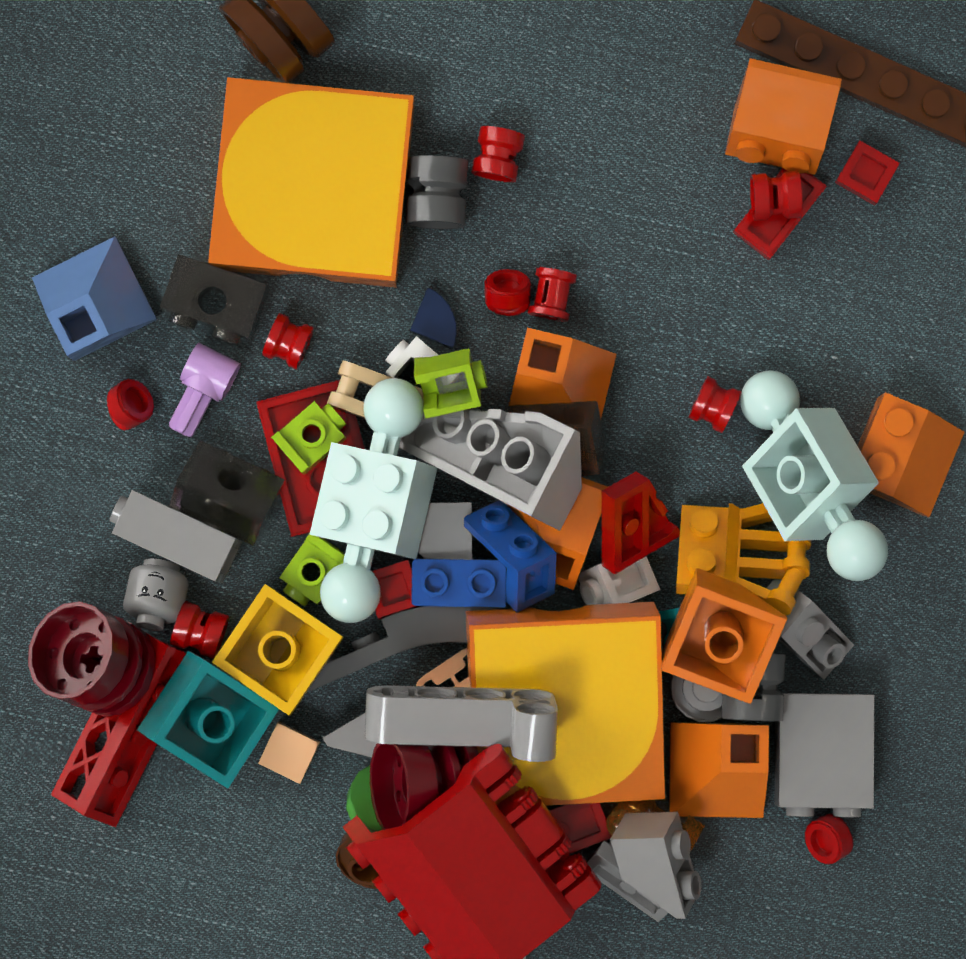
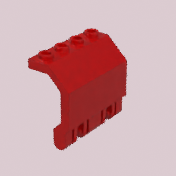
[343,744,602,959]

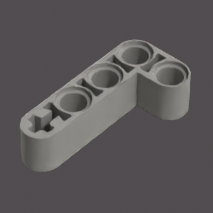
[365,685,558,762]

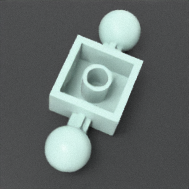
[740,370,888,581]
[310,378,437,623]

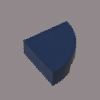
[410,288,456,349]

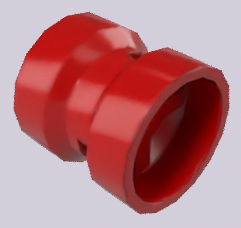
[471,126,525,183]
[750,171,802,221]
[170,601,230,659]

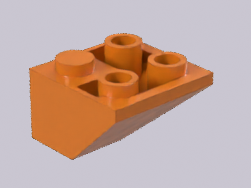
[507,327,617,445]
[505,477,608,590]
[669,722,769,818]

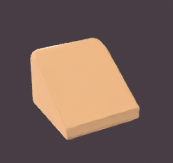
[258,722,321,784]

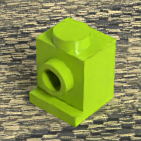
[271,401,347,475]
[279,533,345,607]

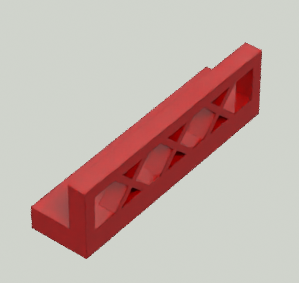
[51,631,187,827]

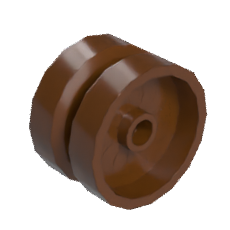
[218,0,335,83]

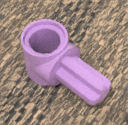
[169,343,241,437]

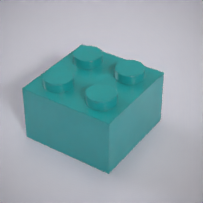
[137,651,279,789]

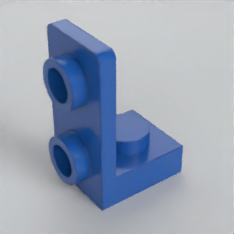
[464,501,557,612]
[412,559,511,608]

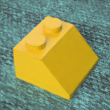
[211,584,344,716]

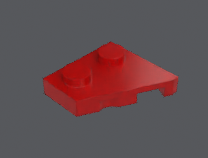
[601,471,680,574]

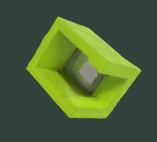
[414,348,488,419]

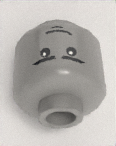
[123,558,189,631]

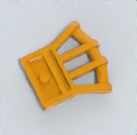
[676,503,811,616]

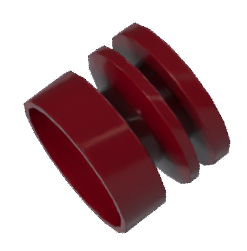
[28,601,155,717]
[370,743,479,830]

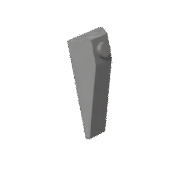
[399,409,582,531]

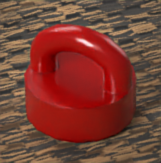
[484,269,531,316]
[107,379,154,431]
[805,813,853,865]

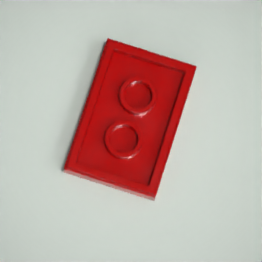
[256,380,365,537]

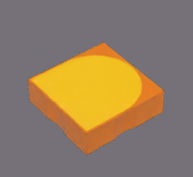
[208,77,415,288]
[466,602,665,806]

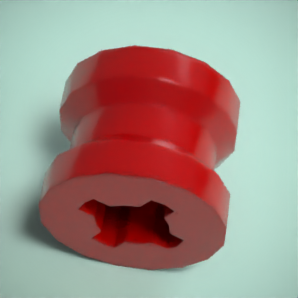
[262,313,314,370]
[688,376,741,434]

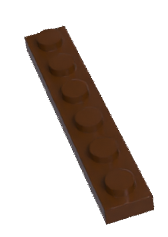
[734,0,966,147]

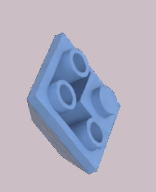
[32,236,157,361]

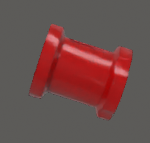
[527,267,577,322]

